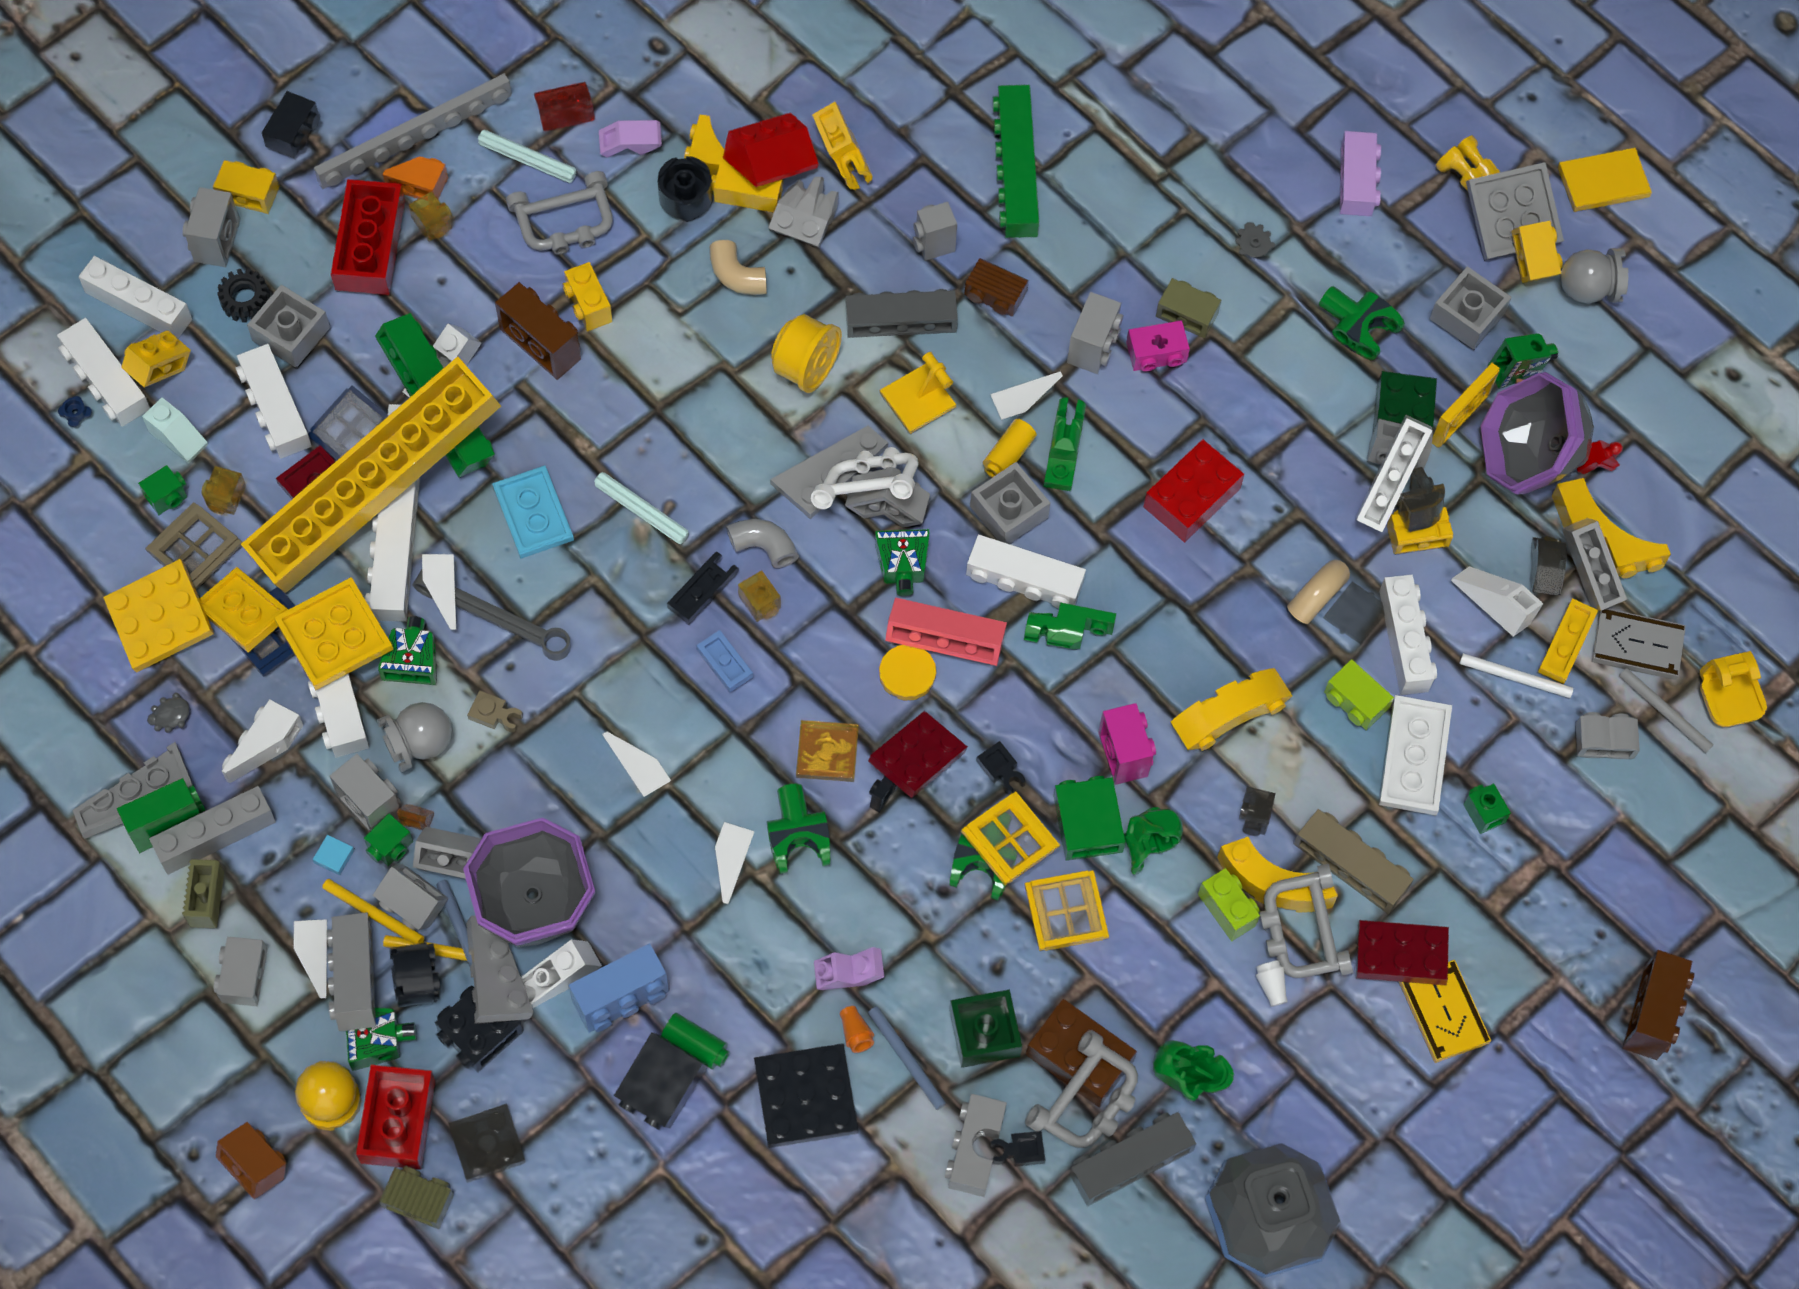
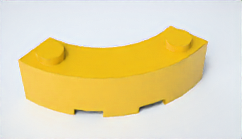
[1170,668,1293,751]
[1217,837,1338,913]

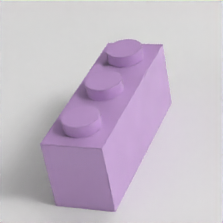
[1340,131,1381,216]

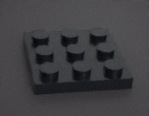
[754,1043,859,1148]

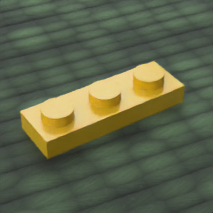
[1538,598,1598,684]

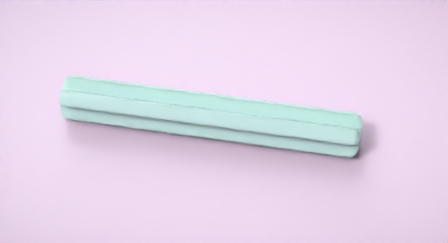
[478,130,577,183]
[594,472,689,544]

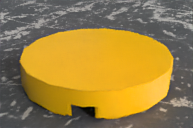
[879,645,936,701]

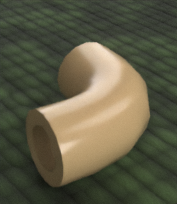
[710,240,767,295]
[1287,560,1350,624]

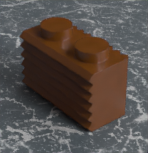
[964,258,1029,316]

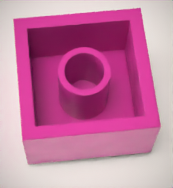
[1098,703,1156,785]

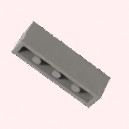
[149,786,276,875]
[327,912,376,1031]

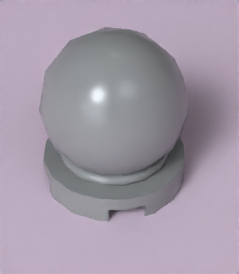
[1560,248,1628,303]
[377,702,452,772]

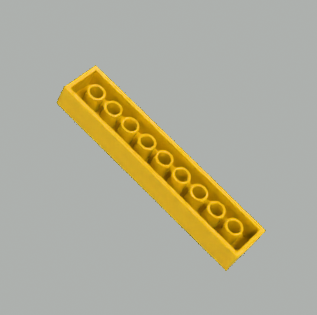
[241,356,501,593]

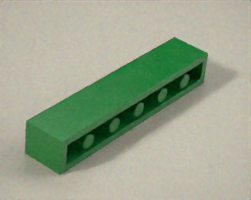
[992,85,1039,238]
[375,313,495,478]

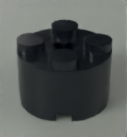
[657,156,713,222]
[390,942,440,1008]

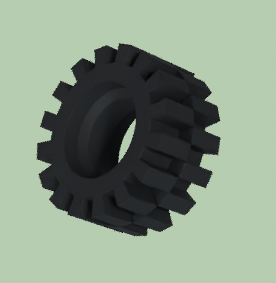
[217,268,270,322]

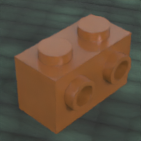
[216,1122,286,1199]

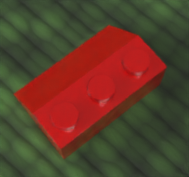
[723,113,819,187]

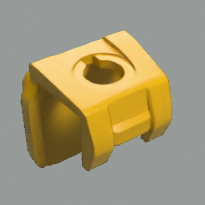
[1700,651,1767,727]

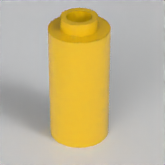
[983,419,1037,478]

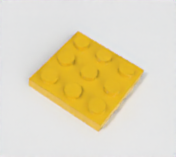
[103,559,214,673]
[274,577,393,690]

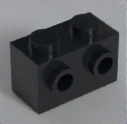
[261,91,320,158]

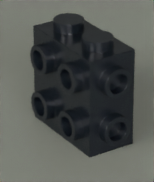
[435,986,523,1073]

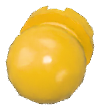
[295,1061,362,1131]

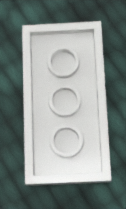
[1379,695,1452,815]

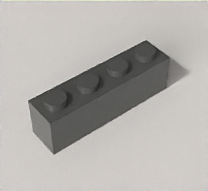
[845,289,958,338]
[1070,1112,1197,1207]

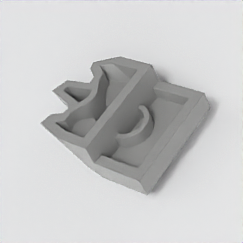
[768,177,839,248]

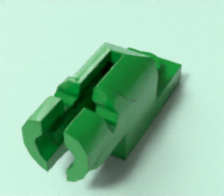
[1044,397,1086,492]
[1024,602,1117,649]

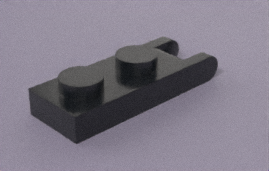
[667,551,739,624]

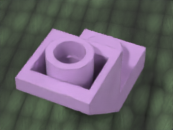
[599,120,662,158]
[814,947,884,990]

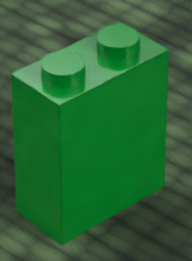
[1053,776,1126,861]
[116,778,206,853]

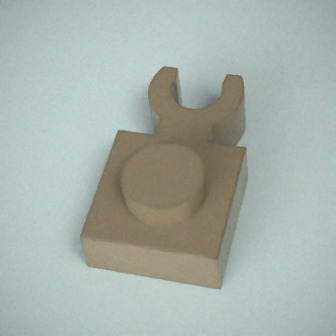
[467,690,523,732]

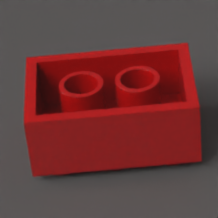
[1143,439,1245,543]
[356,1065,435,1170]

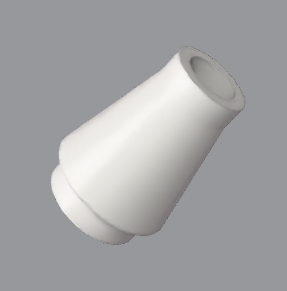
[1255,960,1288,1007]

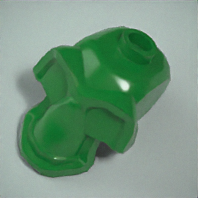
[1124,807,1183,875]
[1153,1040,1234,1102]

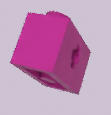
[1126,320,1190,371]

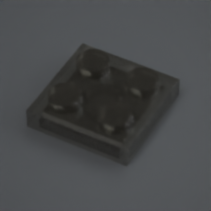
[448,1104,526,1183]

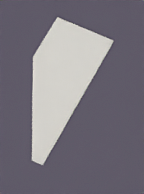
[990,371,1062,420]
[422,554,456,629]
[602,732,671,797]
[715,822,755,904]
[294,919,327,998]

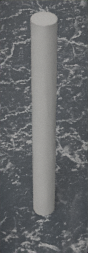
[1619,668,1713,753]

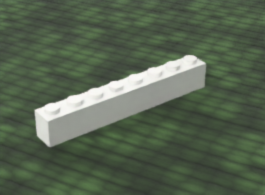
[365,404,420,622]

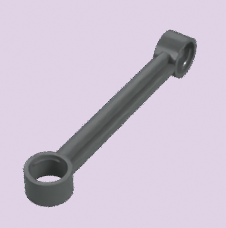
[412,569,571,661]

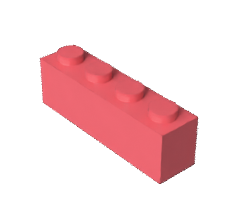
[885,597,1007,666]

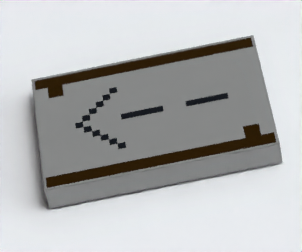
[1592,608,1686,680]

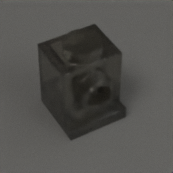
[1239,786,1276,836]

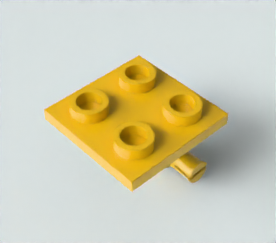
[880,352,956,434]

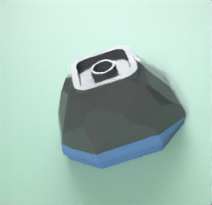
[1205,1144,1341,1278]

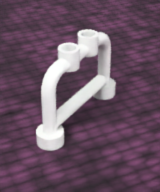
[811,447,918,509]

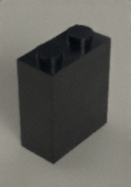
[614,1032,708,1130]

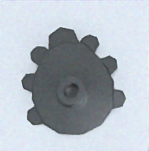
[1235,222,1275,257]
[147,692,189,733]

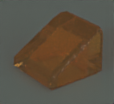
[397,804,434,831]

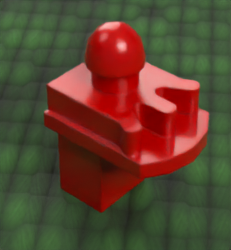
[1576,440,1623,474]

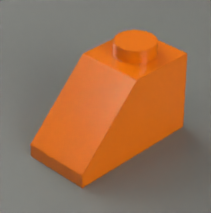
[383,156,448,204]

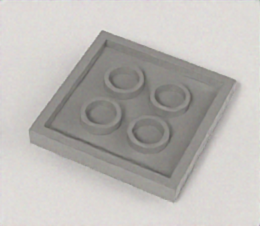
[1466,162,1564,260]

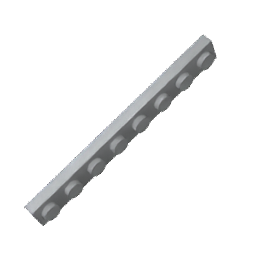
[314,74,512,190]

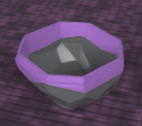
[1481,372,1594,494]
[463,818,595,947]

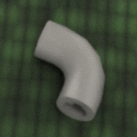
[726,518,799,568]

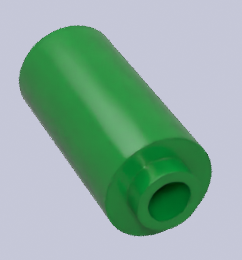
[661,1012,730,1069]

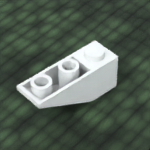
[402,324,481,398]
[1451,566,1543,637]
[222,699,303,783]
[521,940,602,1009]

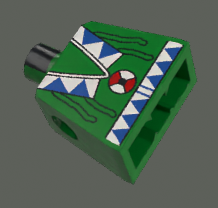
[1487,333,1558,389]
[875,529,929,596]
[378,616,437,686]
[346,1008,416,1071]

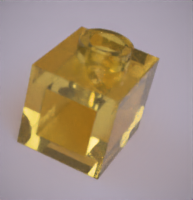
[409,191,452,241]
[201,466,246,515]
[738,570,781,622]

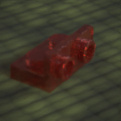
[533,82,595,131]

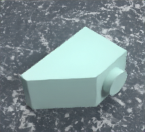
[142,398,208,464]

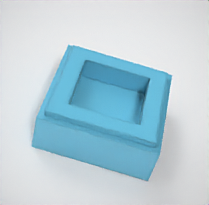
[313,835,354,875]

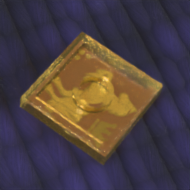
[796,720,859,782]

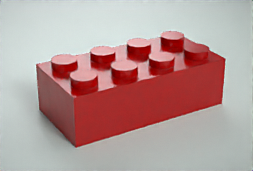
[331,179,405,295]

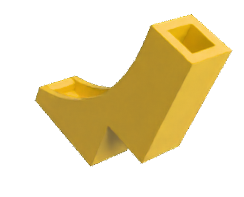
[684,114,783,213]
[1552,478,1671,578]

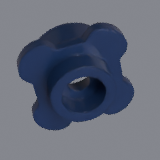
[58,396,92,427]

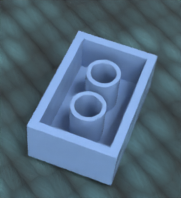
[568,943,669,1033]

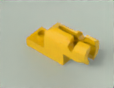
[812,102,873,190]

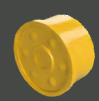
[771,314,842,393]

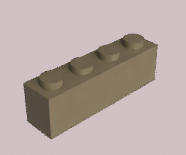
[1294,809,1414,915]

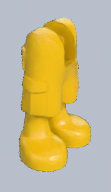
[1435,135,1500,191]

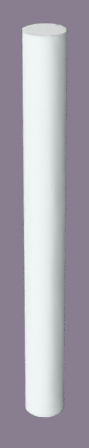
[1460,653,1574,698]

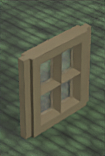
[145,502,242,589]

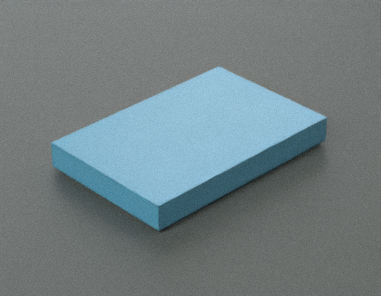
[492,465,574,559]

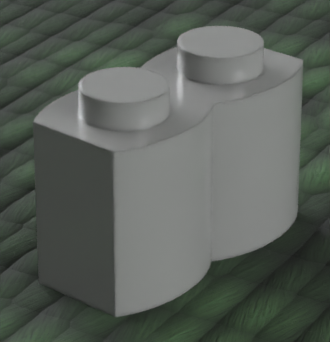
[1575,712,1640,759]

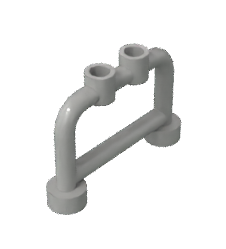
[506,171,613,255]
[1260,864,1353,978]
[1025,1030,1138,1148]

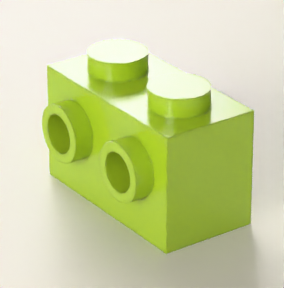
[1324,659,1394,731]
[1198,868,1260,942]

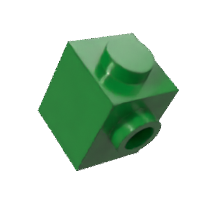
[138,465,187,516]
[1463,783,1511,834]
[364,813,413,866]

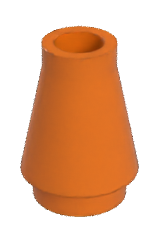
[839,1006,874,1053]

